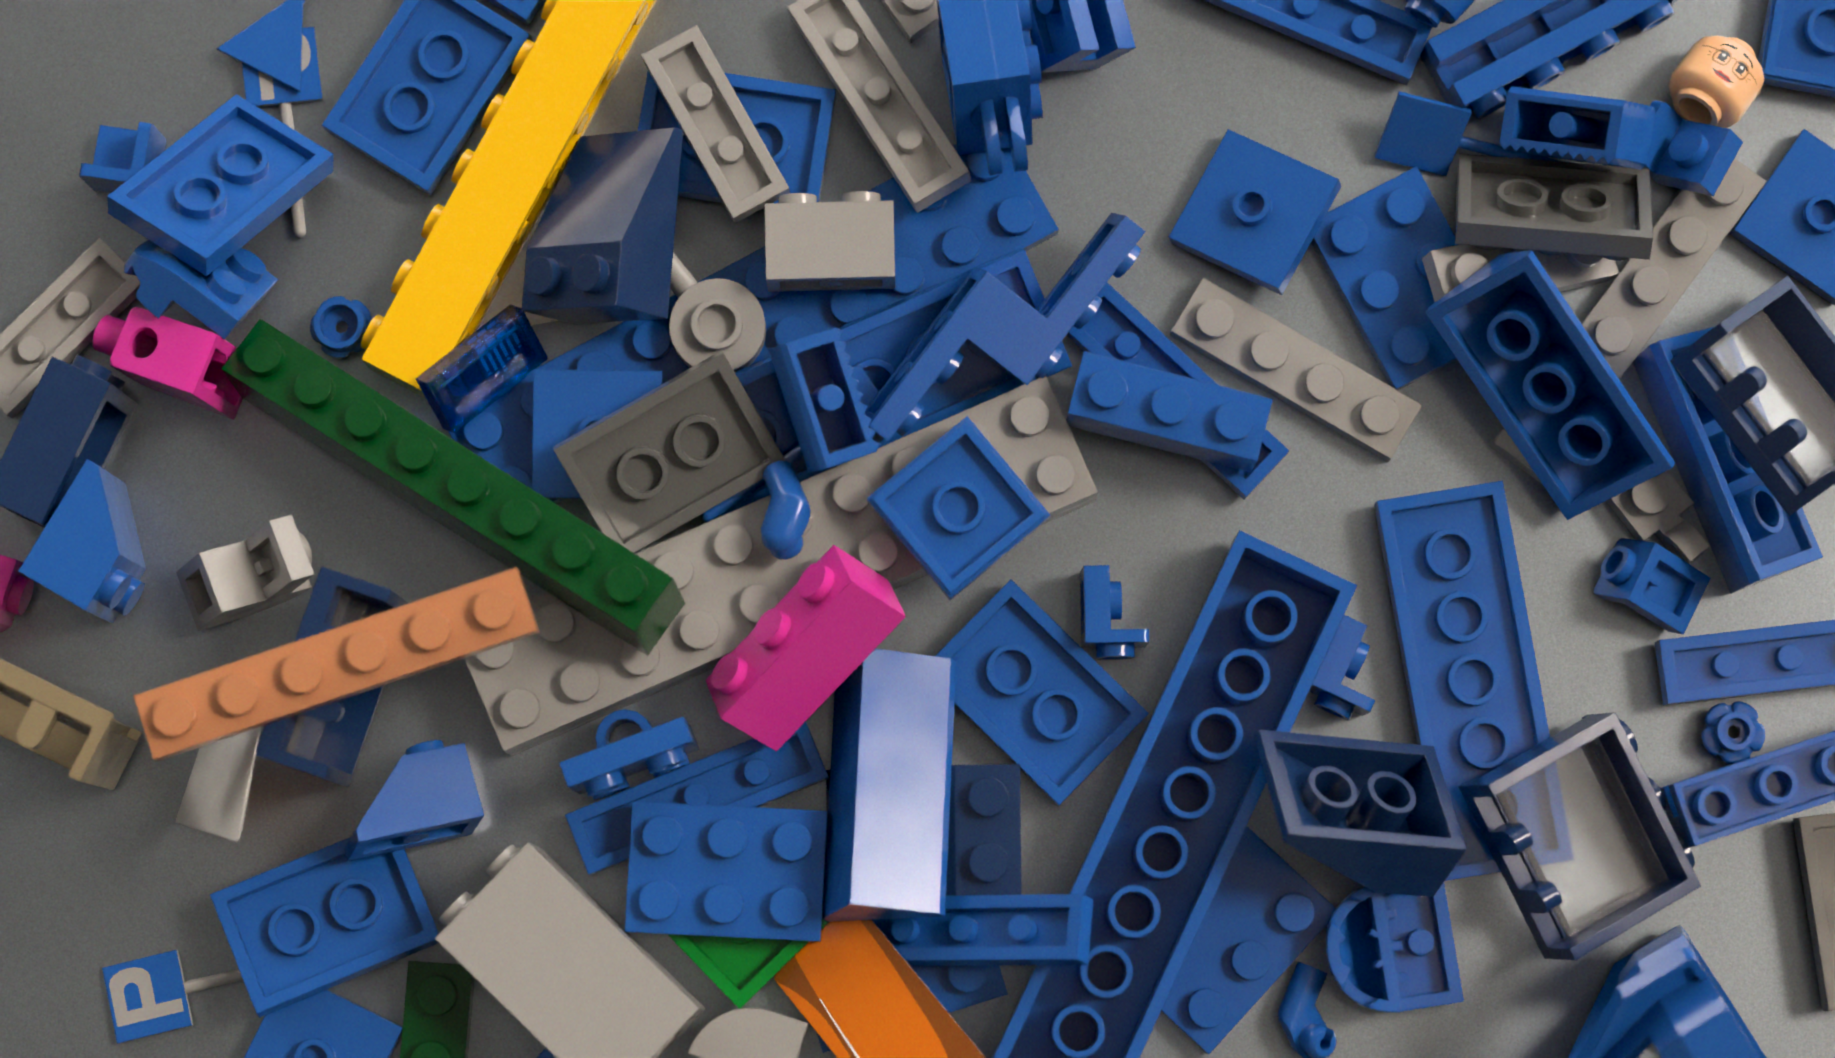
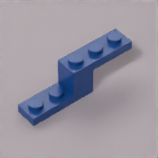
[864,212,1146,442]

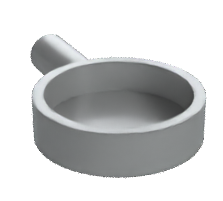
[669,252,766,372]

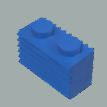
[1499,86,1656,170]
[768,327,880,472]

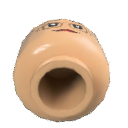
[1669,36,1764,128]

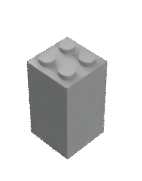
[435,843,706,1058]

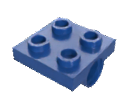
[559,709,700,800]

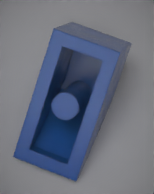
[344,740,485,861]

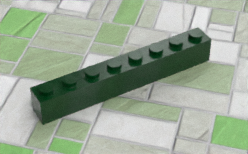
[222,319,685,656]

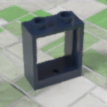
[0,355,137,528]

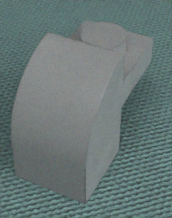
[176,515,314,631]
[688,1008,810,1058]

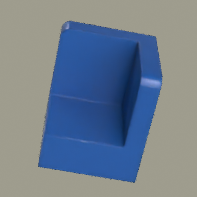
[79,122,167,193]

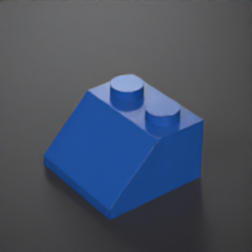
[18,459,146,623]

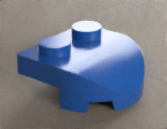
[124,240,278,339]
[1326,883,1464,1012]

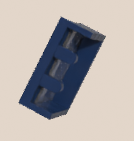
[1670,276,1835,516]
[255,566,409,788]
[1458,712,1701,961]

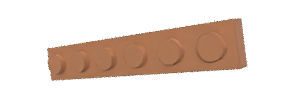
[134,567,540,761]

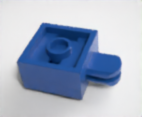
[937,0,1043,175]

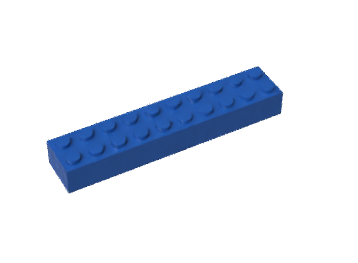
[992,530,1358,1058]

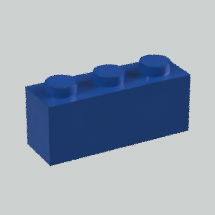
[1066,351,1273,472]

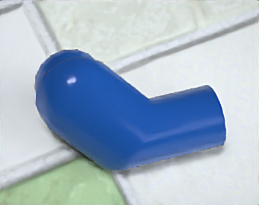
[761,461,811,560]
[1277,962,1337,1058]

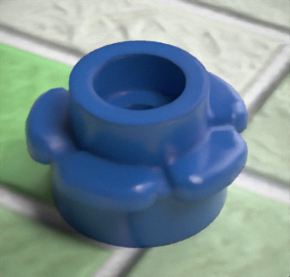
[310,296,372,358]
[1701,701,1765,764]

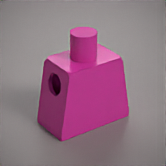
[93,307,243,420]

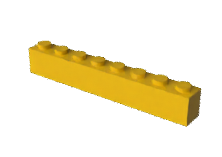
[360,0,657,404]

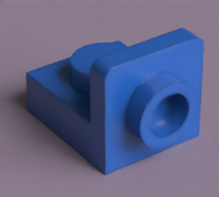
[1644,100,1743,196]
[1593,538,1711,635]
[1079,565,1150,660]
[1309,615,1375,720]

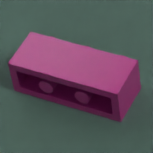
[705,545,906,752]

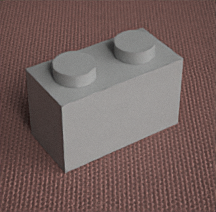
[765,191,896,292]

